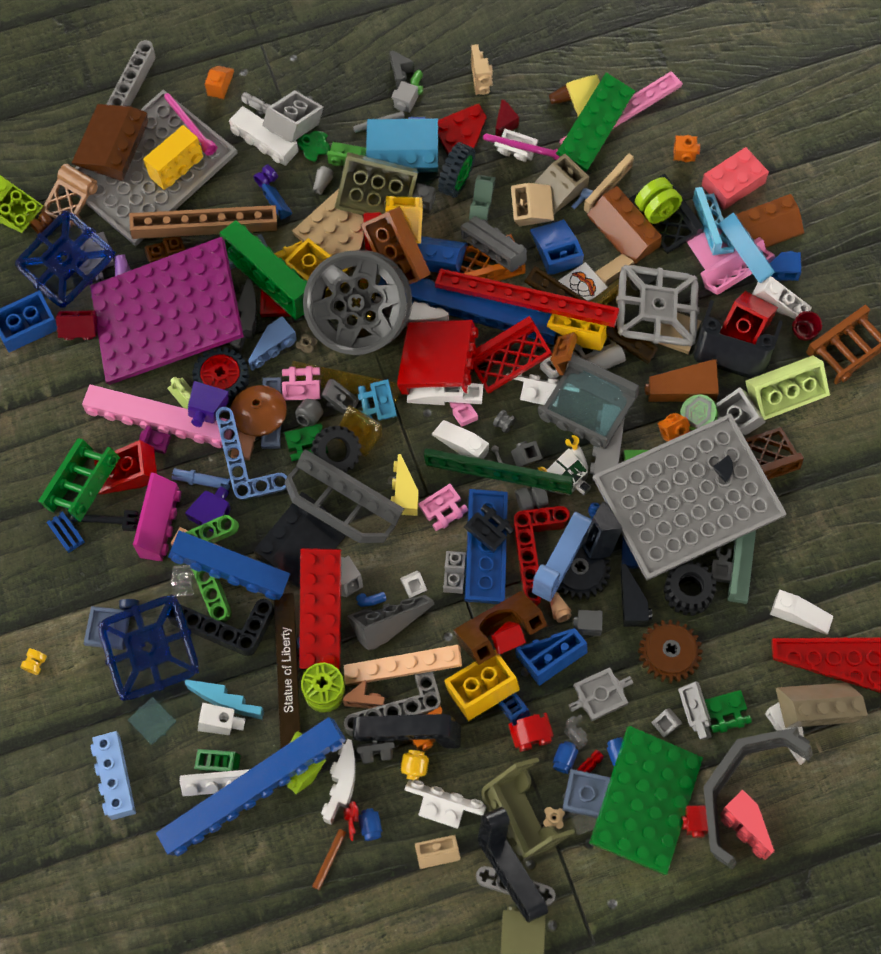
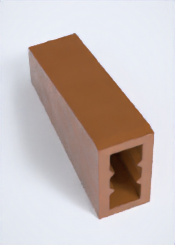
[645,360,719,402]

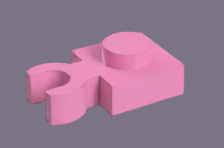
[450,402,478,427]

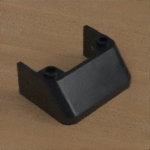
[693,300,783,379]

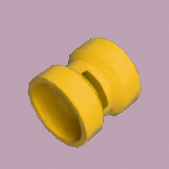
[20,648,47,675]

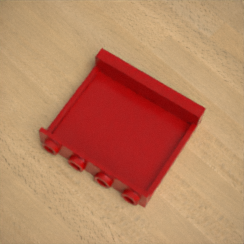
[397,320,478,395]

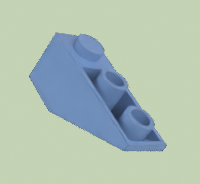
[248,316,297,370]

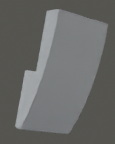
[443,551,466,594]

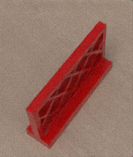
[472,316,552,394]

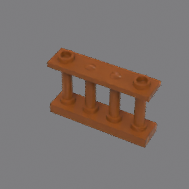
[806,304,881,385]

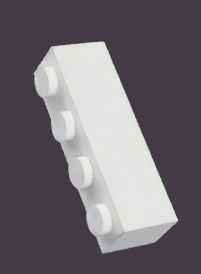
[229,106,299,166]

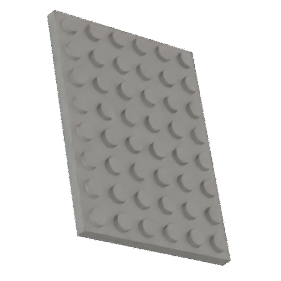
[70,90,237,246]
[592,413,787,581]

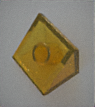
[338,405,382,456]

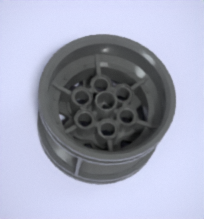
[303,250,412,355]

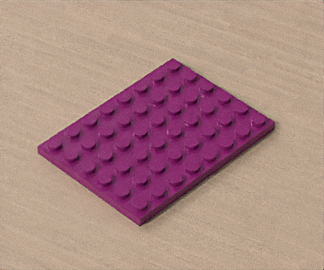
[90,237,244,385]

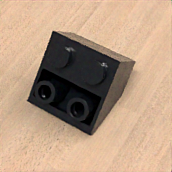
[582,501,623,559]

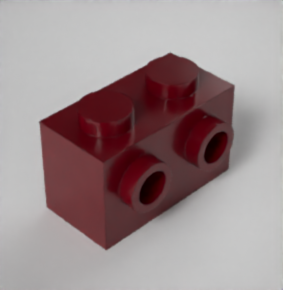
[56,310,98,340]

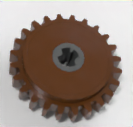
[638,620,703,683]

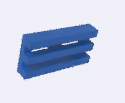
[46,511,85,553]

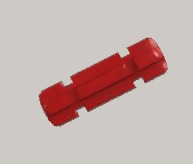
[578,750,604,773]

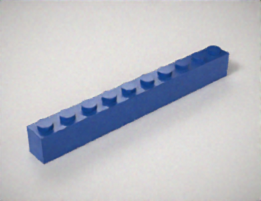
[378,277,557,344]
[156,717,347,856]

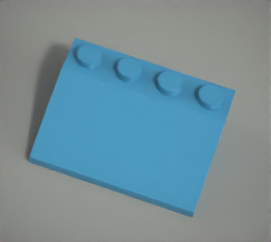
[366,119,438,172]

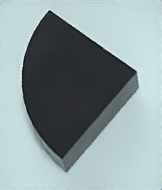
[713,455,733,483]

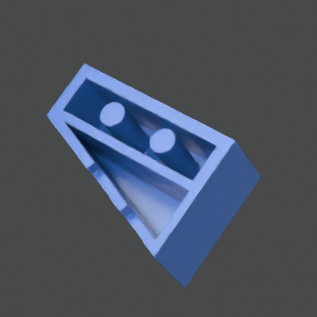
[515,628,588,686]

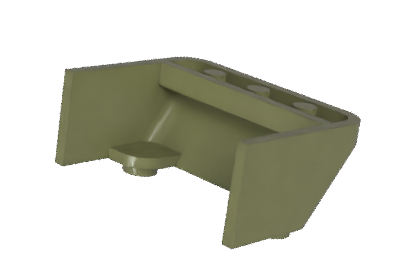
[481,757,574,862]

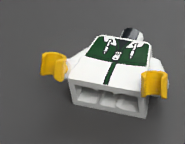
[537,435,591,495]

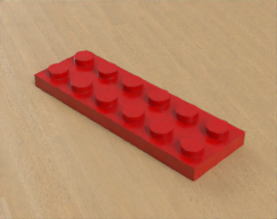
[299,548,341,669]

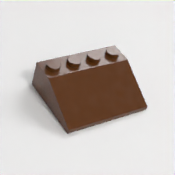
[72,104,148,182]

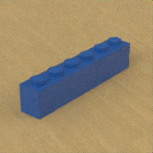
[168,530,290,600]

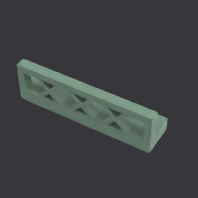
[727,530,756,604]

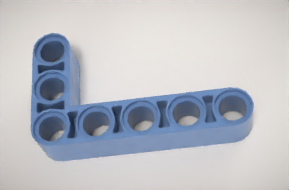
[216,407,287,500]
[532,511,592,602]

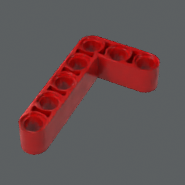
[513,506,570,606]

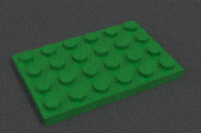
[589,726,703,875]

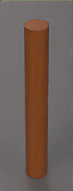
[312,829,346,890]

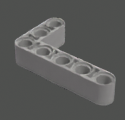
[344,671,441,736]

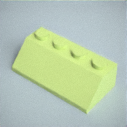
[745,355,830,420]

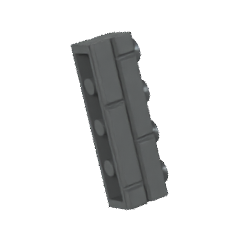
[460,216,527,272]

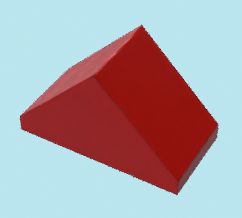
[491,621,526,654]

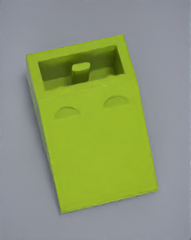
[0,175,44,233]

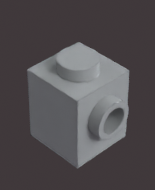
[392,81,418,113]

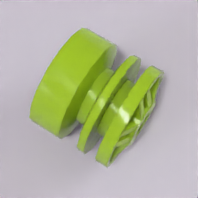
[301,662,346,713]

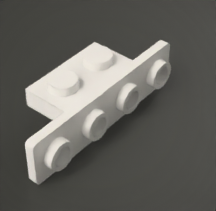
[506,370,580,408]
[405,780,487,828]

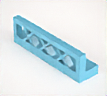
[693,187,734,255]

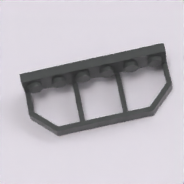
[285,449,405,543]

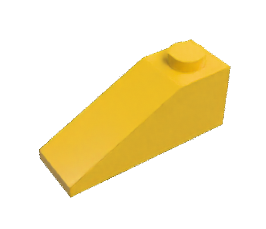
[547,314,607,351]

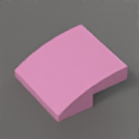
[687,228,736,270]

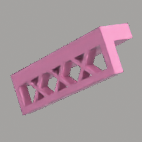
[701,238,776,295]

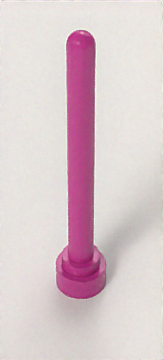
[164,93,217,156]
[483,134,560,160]

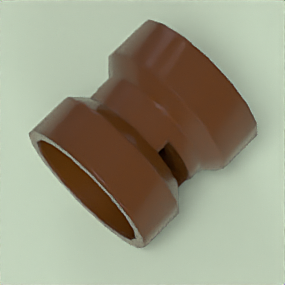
[29,211,55,236]

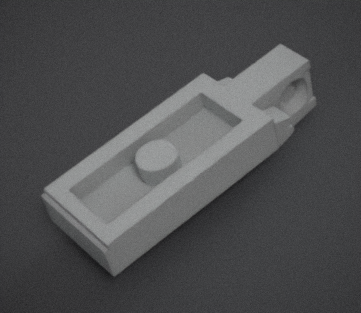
[678,682,712,740]

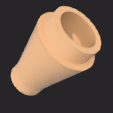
[550,592,572,623]

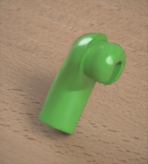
[411,70,423,95]

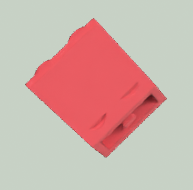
[720,790,774,860]

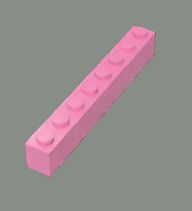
[82,385,233,448]

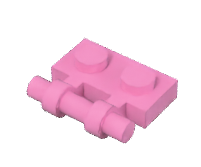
[282,366,321,401]
[418,484,468,531]

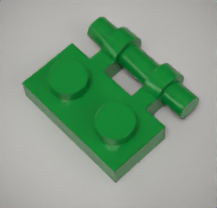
[284,423,329,462]
[705,690,752,733]

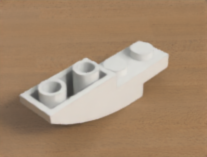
[375,296,449,327]
[407,383,483,405]
[321,739,356,825]

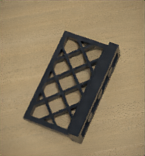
[629,174,704,254]

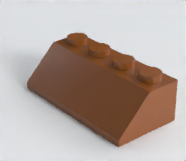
[587,186,662,264]
[736,194,804,248]
[361,206,431,285]

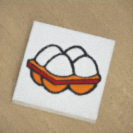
[558,262,608,302]

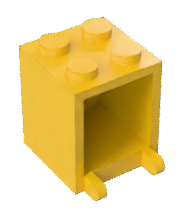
[385,196,423,244]

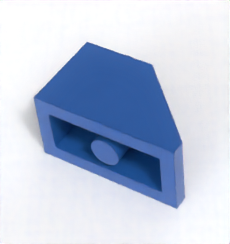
[770,251,801,281]

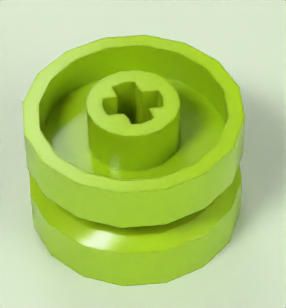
[635,177,682,224]

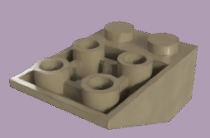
[534,154,589,214]

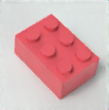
[701,147,769,210]

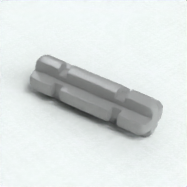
[241,92,271,114]

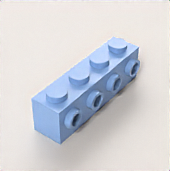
[90,731,136,820]

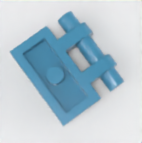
[358,379,397,424]

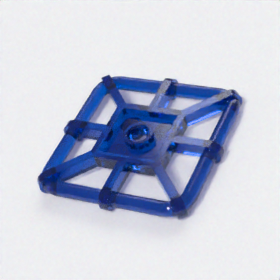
[15,210,115,308]
[98,594,200,701]

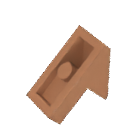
[343,680,385,709]

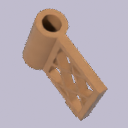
[41,164,98,228]

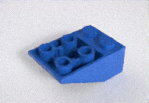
[530,220,584,275]

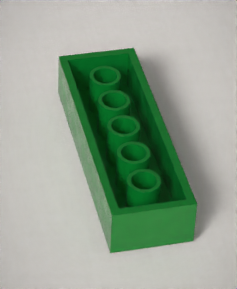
[219,220,307,320]

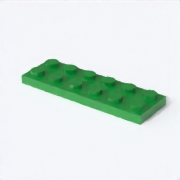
[556,72,635,173]

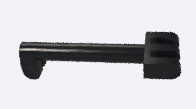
[70,510,139,531]

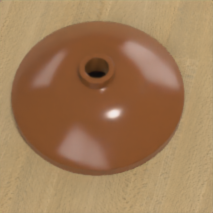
[230,385,287,436]

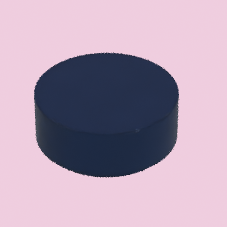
[119,599,139,610]

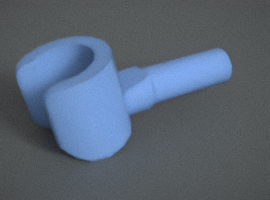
[571,188,593,209]

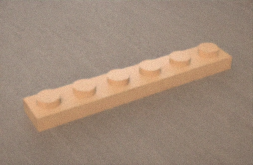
[344,645,462,686]

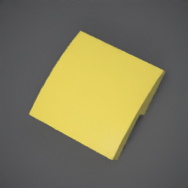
[566,75,600,117]

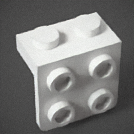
[494,129,538,162]

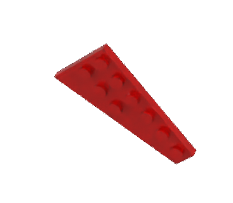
[771,638,881,693]

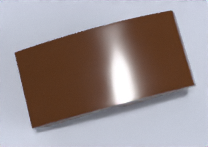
[145,236,186,263]

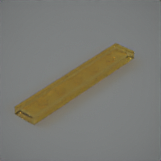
[288,361,400,403]

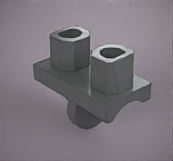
[357,740,394,764]

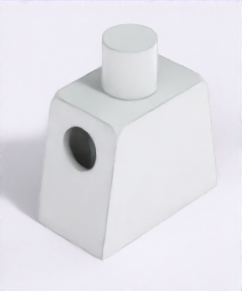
[198,703,245,735]

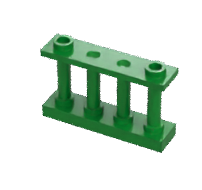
[38,438,120,522]

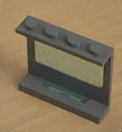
[538,354,639,449]

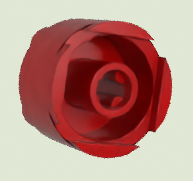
[508,713,554,752]

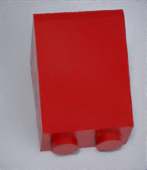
[720,291,778,345]

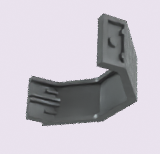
[704,727,813,870]

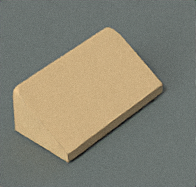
[595,254,634,286]
[415,835,460,869]

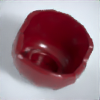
[792,311,822,341]

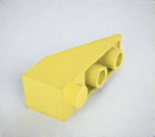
[391,454,419,516]

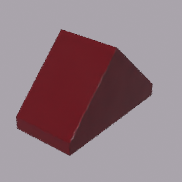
[495,99,519,137]

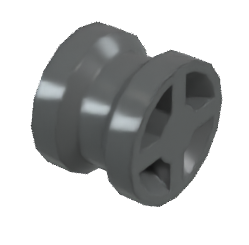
[493,410,516,433]

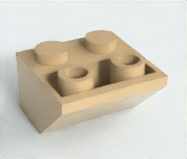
[511,183,554,227]

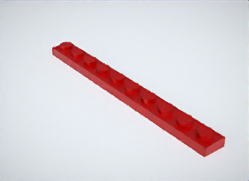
[435,268,619,327]

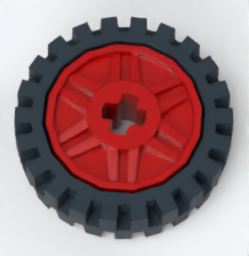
[192,347,249,403]

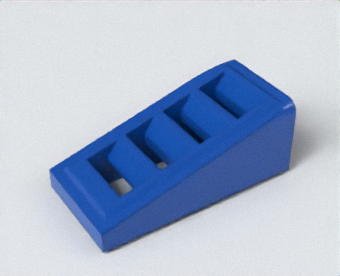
[498,692,530,726]

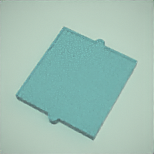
[128,697,176,745]

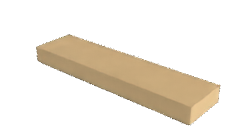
[584,153,634,213]

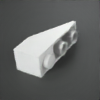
[752,276,812,319]

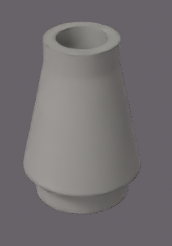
[312,166,334,194]

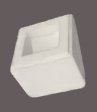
[400,571,427,598]

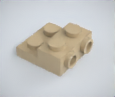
[471,44,493,95]

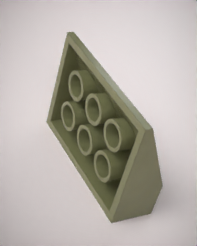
[335,152,418,215]

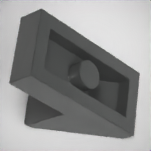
[390,51,414,89]
[321,379,359,415]

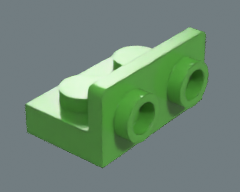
[327,142,366,166]

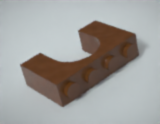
[453,591,547,665]

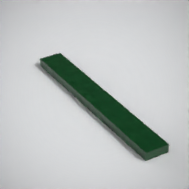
[424,448,574,495]

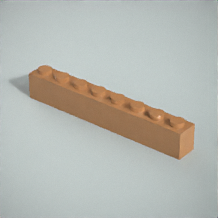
[129,205,277,239]

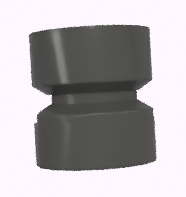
[515,486,549,511]

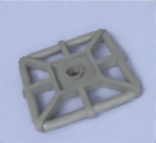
[616,265,700,346]

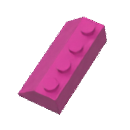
[133,473,181,561]

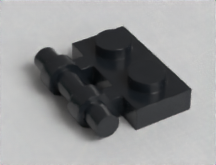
[464,504,515,553]

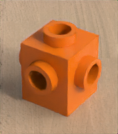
[674,135,700,162]
[657,413,690,442]

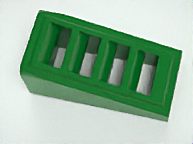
[194,749,241,772]

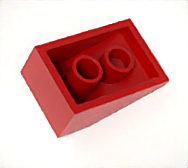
[94,440,157,495]

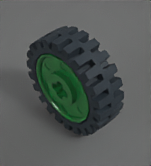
[438,142,476,198]

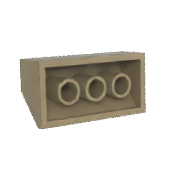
[776,683,868,728]

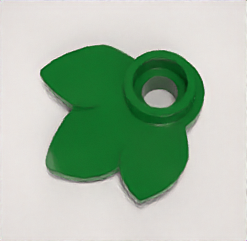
[297,131,331,162]

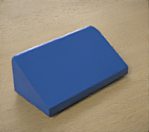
[262,183,292,220]

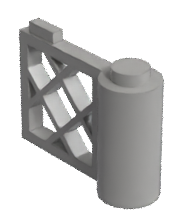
[575,338,626,370]

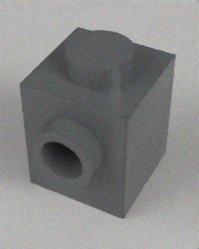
[413,183,435,214]
[511,441,543,467]
[573,610,602,636]

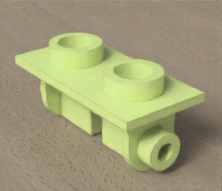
[167,377,192,409]

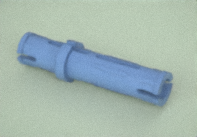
[172,468,231,490]

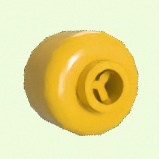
[401,749,429,780]

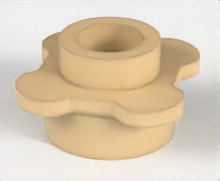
[543,807,565,829]

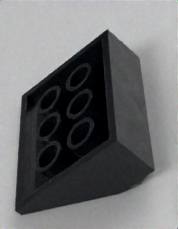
[254,492,347,589]

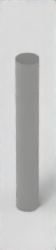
[353,111,405,133]

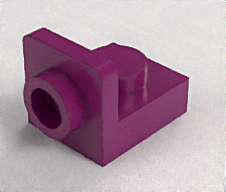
[140,425,171,454]

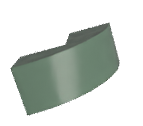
[469,175,496,221]

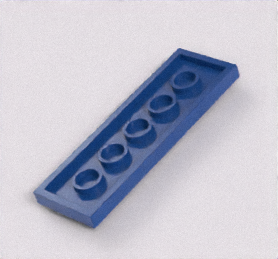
[465,489,508,604]

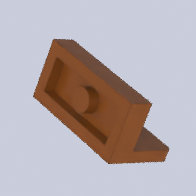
[550,332,578,376]

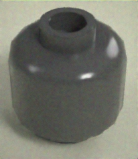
[295,399,323,426]

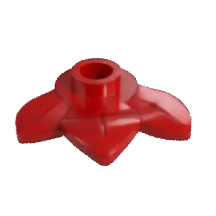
[344,801,359,841]

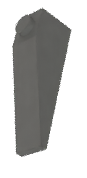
[347,595,434,650]

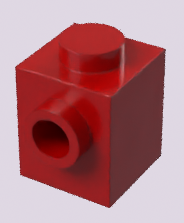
[682,805,708,838]

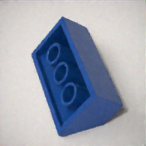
[417,236,468,273]

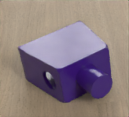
[188,381,228,427]
[185,487,231,533]

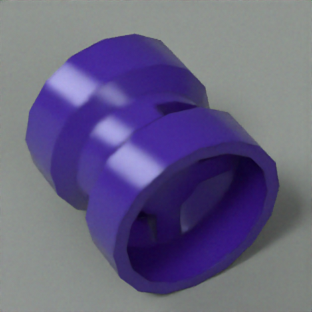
[253,164,278,188]

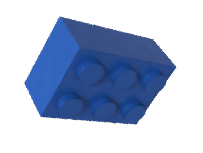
[0,290,57,353]

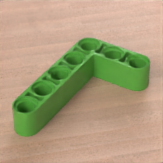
[185,515,239,622]

